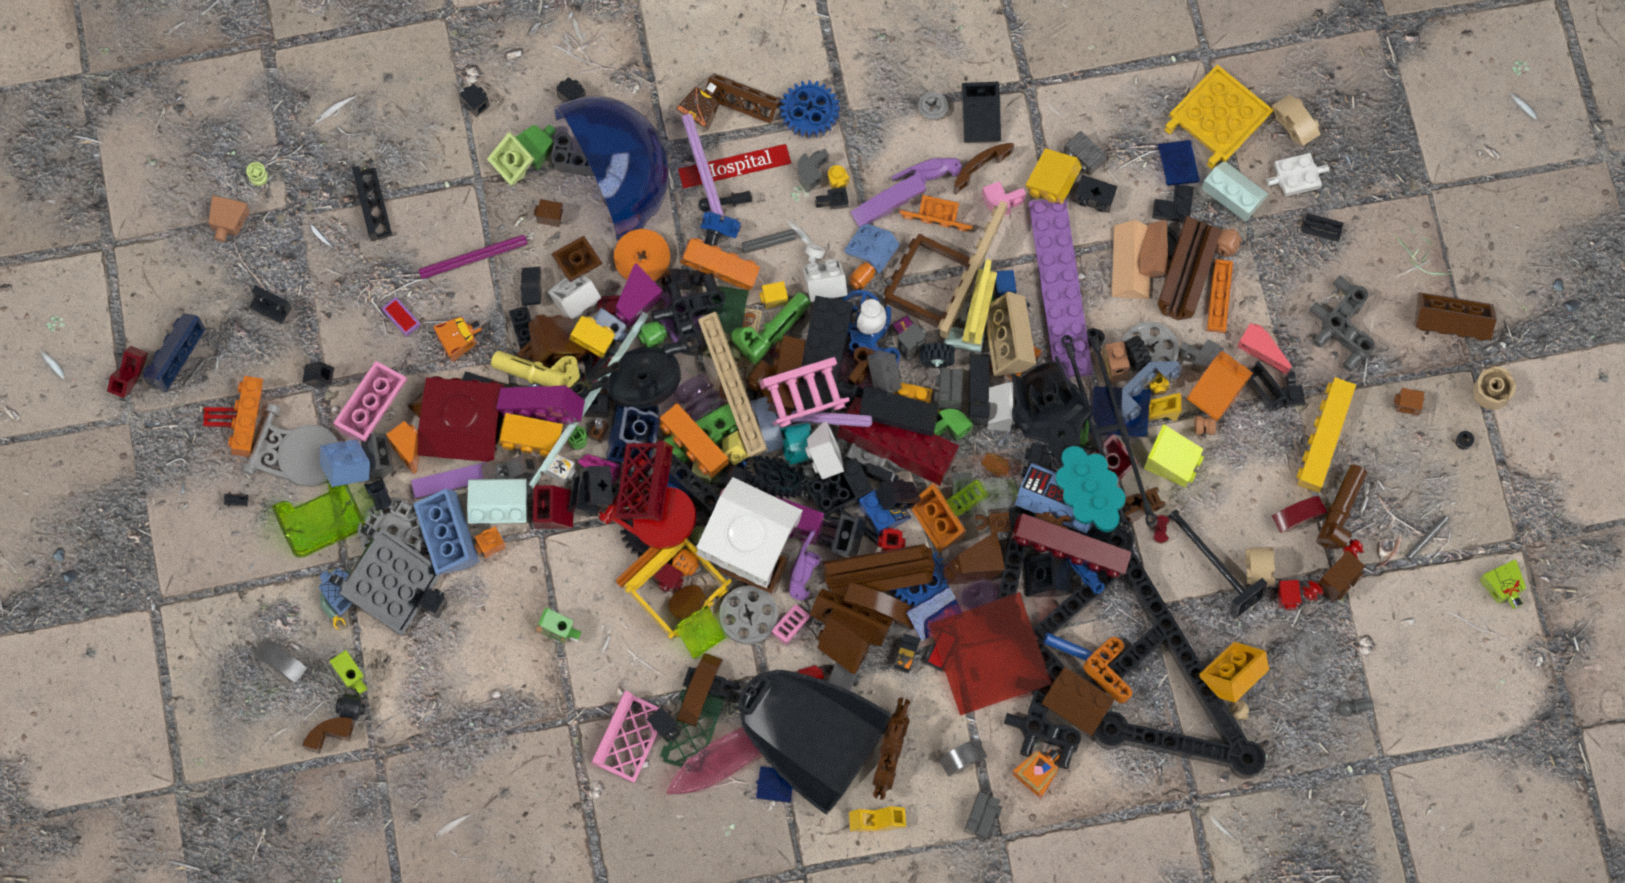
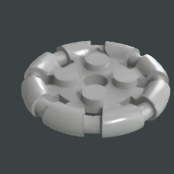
[358,498,426,553]

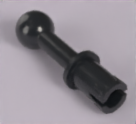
[698,190,752,212]

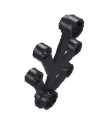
[571,339,623,399]

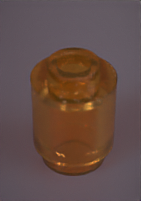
[981,451,1011,477]

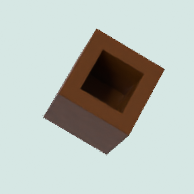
[534,199,563,227]

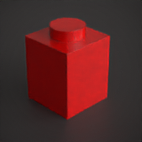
[1276,580,1301,611]

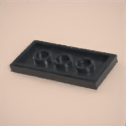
[859,386,939,437]

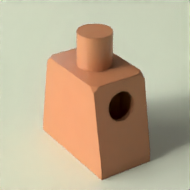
[209,195,250,243]

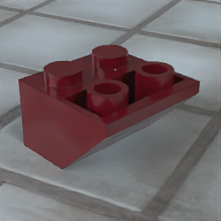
[533,485,574,529]

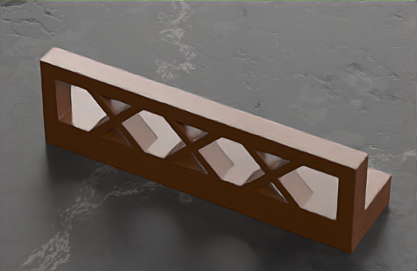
[706,73,781,124]

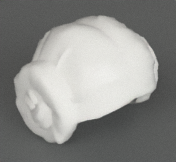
[857,299,887,335]

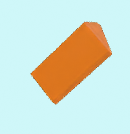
[911,483,966,552]

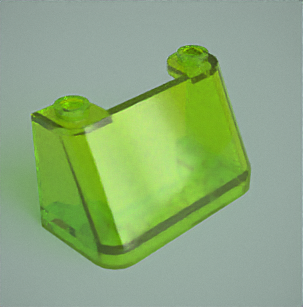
[271,482,365,558]

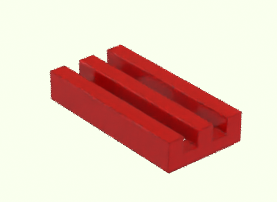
[203,407,238,428]

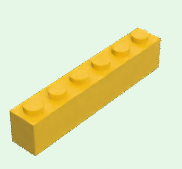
[1296,377,1356,493]

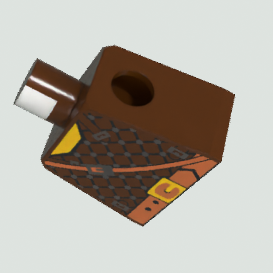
[676,82,720,130]

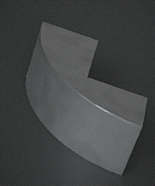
[481,454,538,479]
[253,638,307,683]

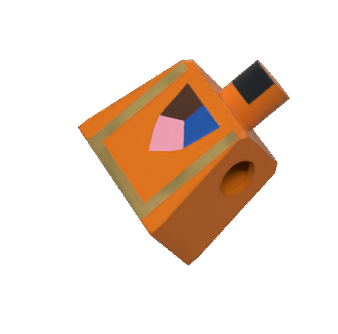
[1012,749,1060,799]

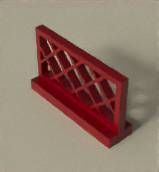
[615,441,673,521]

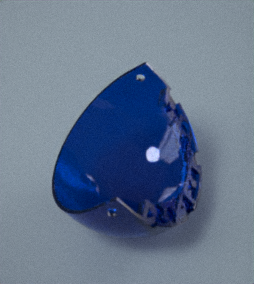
[554,95,669,241]

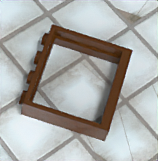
[883,233,970,328]

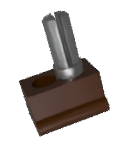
[587,418,609,443]

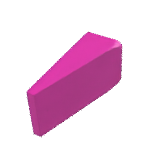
[578,454,621,484]

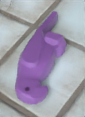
[892,158,961,185]
[789,530,821,600]

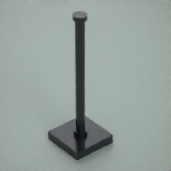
[1168,509,1267,619]

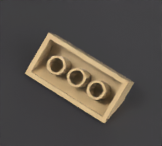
[986,292,1036,376]

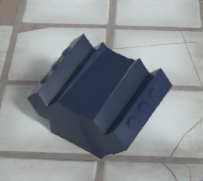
[605,404,660,462]

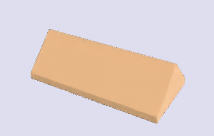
[1112,220,1150,299]

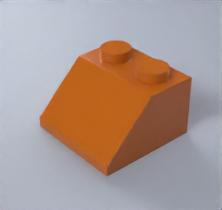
[386,421,419,474]

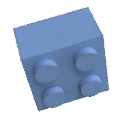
[320,439,370,487]

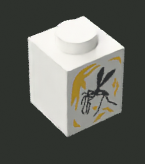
[546,455,577,485]

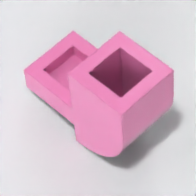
[982,181,1026,215]

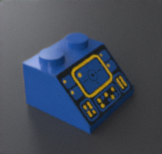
[858,489,912,536]

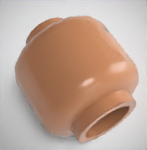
[1216,228,1242,257]

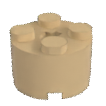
[1473,366,1516,410]
[1246,547,1275,586]

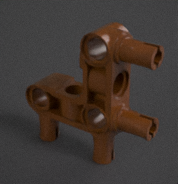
[872,698,910,800]

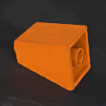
[1186,351,1253,421]

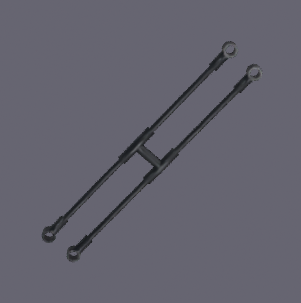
[1061,328,1157,534]

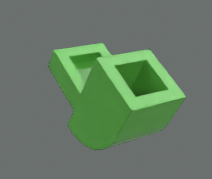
[934,409,973,441]

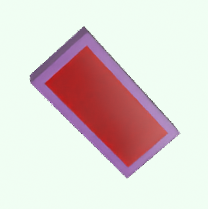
[381,297,421,337]

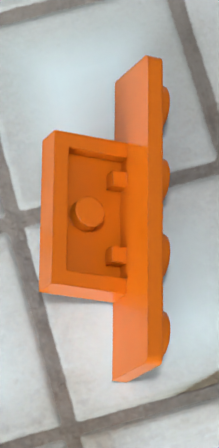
[899,195,974,232]

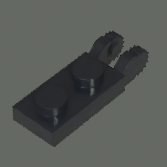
[683,667,741,701]

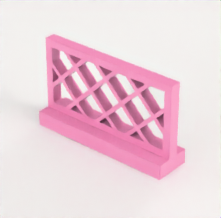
[590,690,659,783]

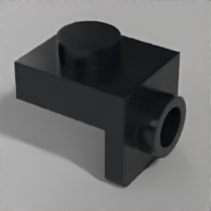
[660,268,692,293]

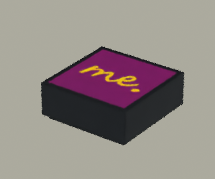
[891,315,913,335]

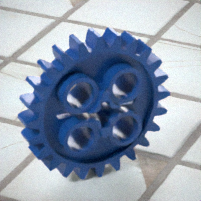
[780,80,840,139]
[890,548,949,609]

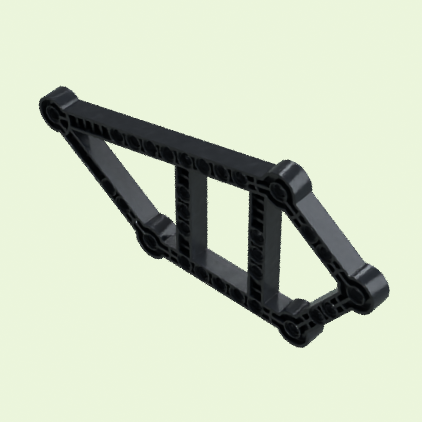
[985,505,1266,779]

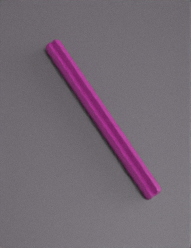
[419,235,527,279]

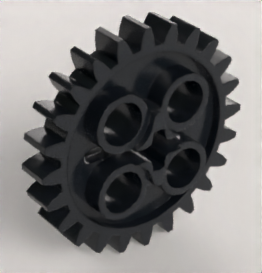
[743,455,805,499]

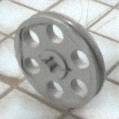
[1123,322,1179,375]
[719,586,778,645]

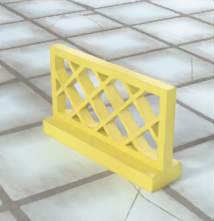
[962,259,997,346]

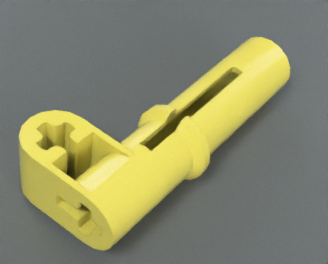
[491,351,580,388]

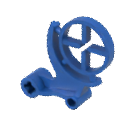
[842,290,900,368]

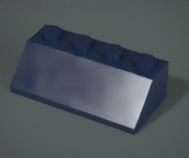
[143,313,206,393]

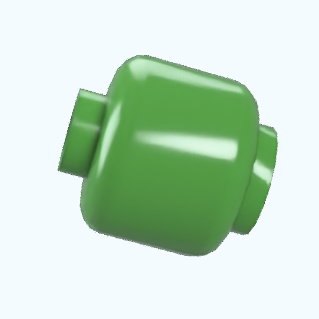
[638,321,667,348]

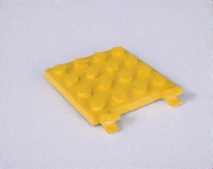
[1164,64,1274,169]

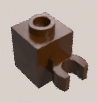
[975,508,1010,533]

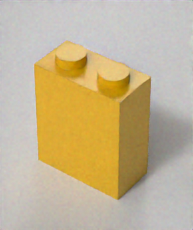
[1025,148,1082,204]

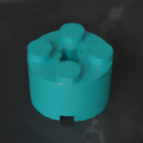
[780,422,813,465]

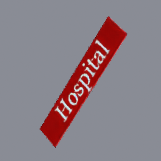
[678,144,792,189]

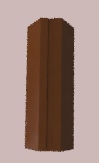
[1157,216,1222,320]
[822,544,935,598]

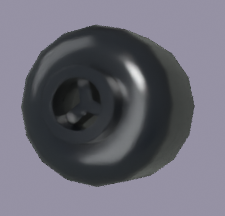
[335,694,365,721]

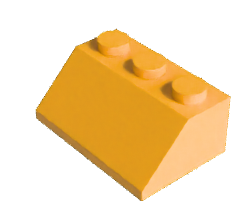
[498,413,563,457]
[1199,642,1270,703]

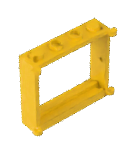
[623,539,732,639]

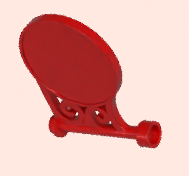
[598,458,696,549]

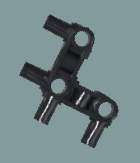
[651,273,726,357]
[1004,676,1081,769]

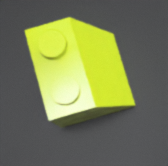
[1144,424,1204,488]

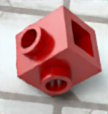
[878,528,906,551]

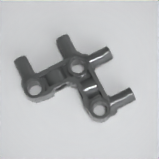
[1309,275,1375,372]

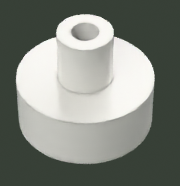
[805,244,825,263]

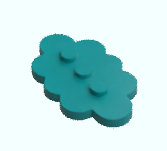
[1055,446,1126,532]

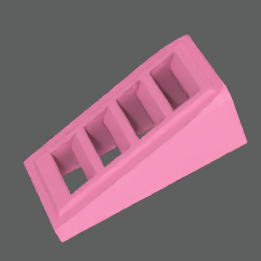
[771,604,811,646]

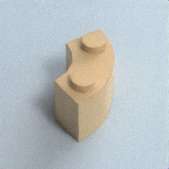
[1272,94,1321,146]

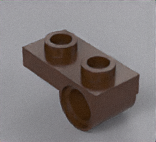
[848,347,875,386]

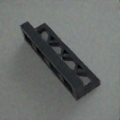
[352,166,393,242]

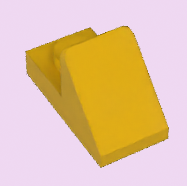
[1146,393,1181,421]

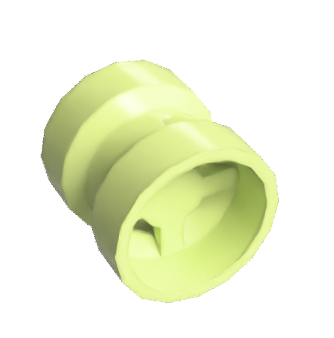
[246,162,268,186]

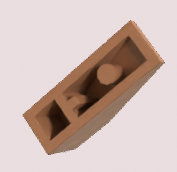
[1139,220,1168,278]

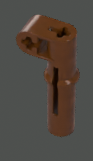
[1316,464,1368,549]

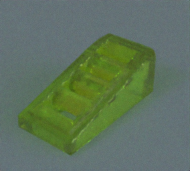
[946,479,990,517]

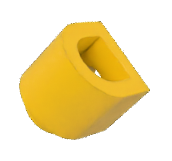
[828,165,850,189]
[1149,372,1170,395]

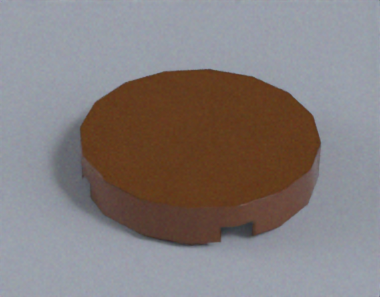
[668,585,706,619]

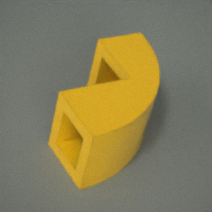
[849,806,906,832]

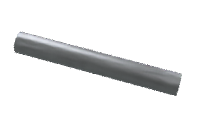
[1405,515,1449,561]

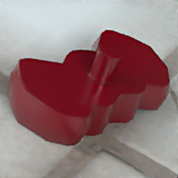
[1153,515,1170,544]

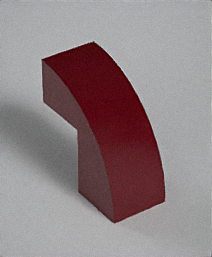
[107,346,148,398]
[1272,496,1328,533]

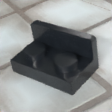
[249,285,291,324]

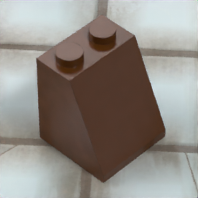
[528,314,586,366]
[943,532,1005,585]
[817,608,877,675]

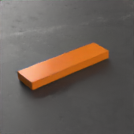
[1206,259,1233,334]

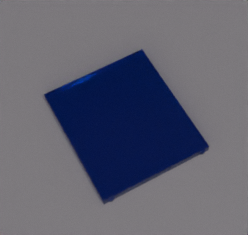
[1090,386,1152,437]

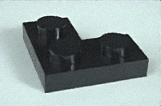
[1152,184,1194,223]

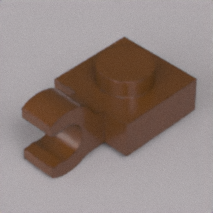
[1035,512,1071,530]

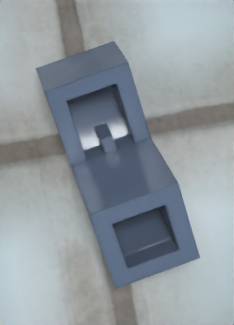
[750,397,784,453]

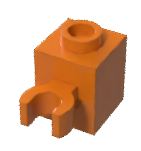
[474,526,506,558]

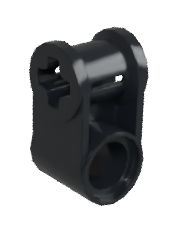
[364,477,392,510]

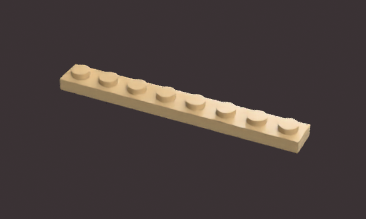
[938,201,1008,339]
[698,312,768,458]

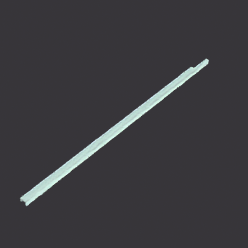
[529,312,649,488]

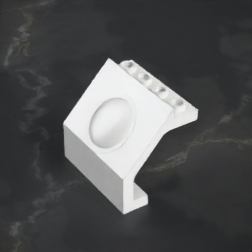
[696,477,803,588]

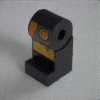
[894,633,921,674]

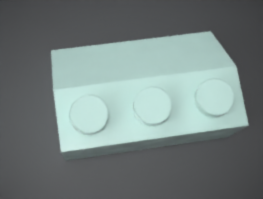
[1202,162,1269,222]
[467,479,528,523]

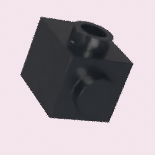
[556,77,586,110]
[460,83,490,117]
[302,361,334,389]
[583,393,609,418]
[418,588,447,619]

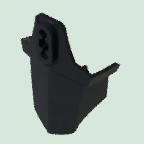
[1011,356,1092,462]

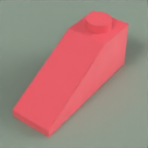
[1237,323,1292,375]

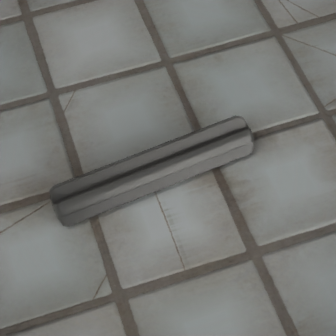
[741,229,796,253]

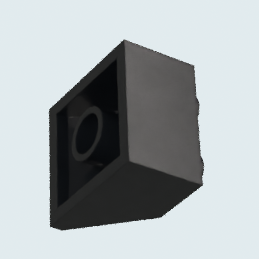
[1024,552,1071,597]

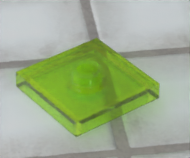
[674,605,726,659]

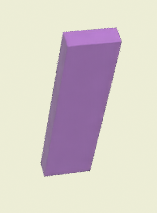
[411,462,487,500]

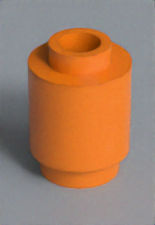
[848,262,876,290]

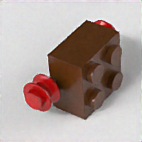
[1302,539,1365,603]

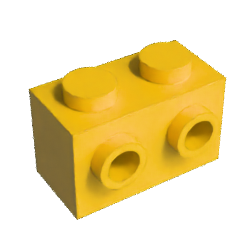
[569,316,615,358]

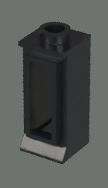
[1247,361,1287,412]

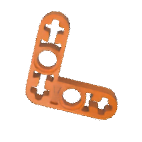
[1083,637,1132,703]

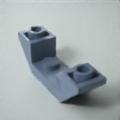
[1122,361,1183,422]

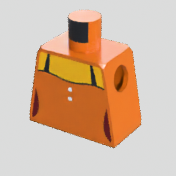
[433,317,482,362]

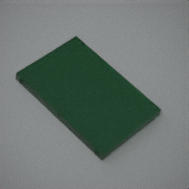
[713,286,749,334]

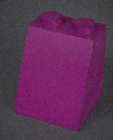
[615,263,662,329]

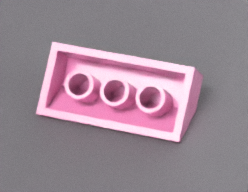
[333,361,407,442]

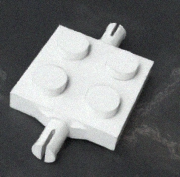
[1266,153,1329,197]

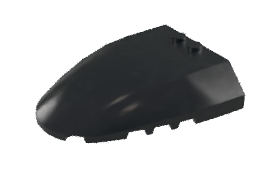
[738,669,893,815]

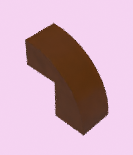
[302,717,355,754]

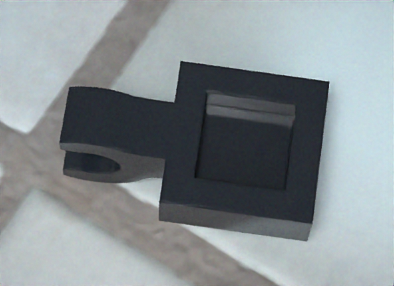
[815,187,849,210]
[1282,372,1305,408]

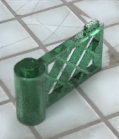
[660,687,725,774]

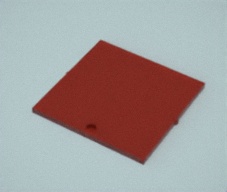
[929,592,1052,716]

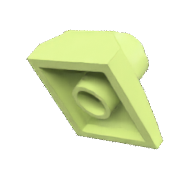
[487,132,535,185]

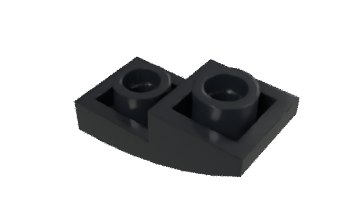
[521,266,542,306]
[509,306,532,349]

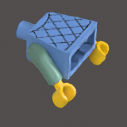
[318,568,352,630]

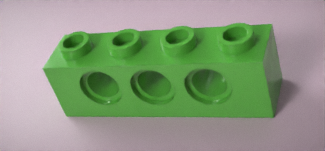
[664,403,739,463]

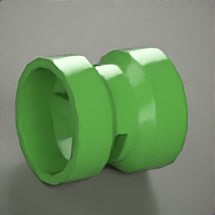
[568,426,587,450]

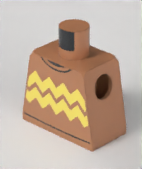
[1101,341,1130,383]

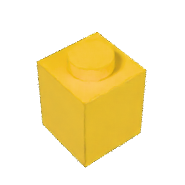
[759,281,788,309]

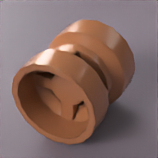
[1194,416,1216,435]

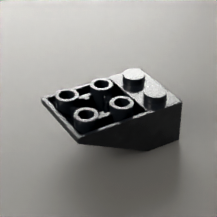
[961,81,1001,143]
[805,457,874,517]

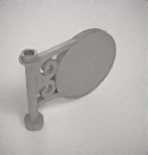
[242,403,338,487]

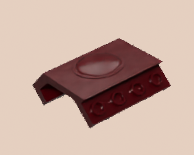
[417,376,505,462]

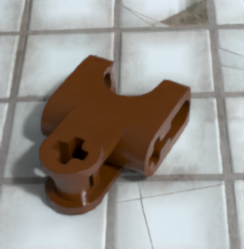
[1123,487,1166,523]

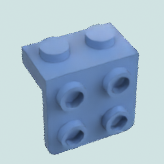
[844,223,900,274]

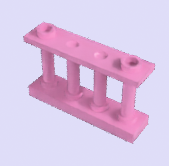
[759,357,849,427]

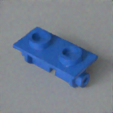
[700,211,741,238]

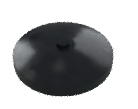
[606,347,681,409]

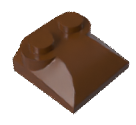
[552,236,602,282]

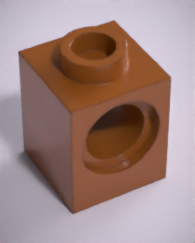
[1394,388,1425,416]

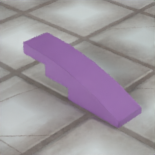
[851,173,926,228]

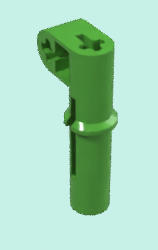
[731,292,811,364]

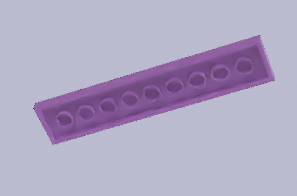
[1028,198,1093,377]

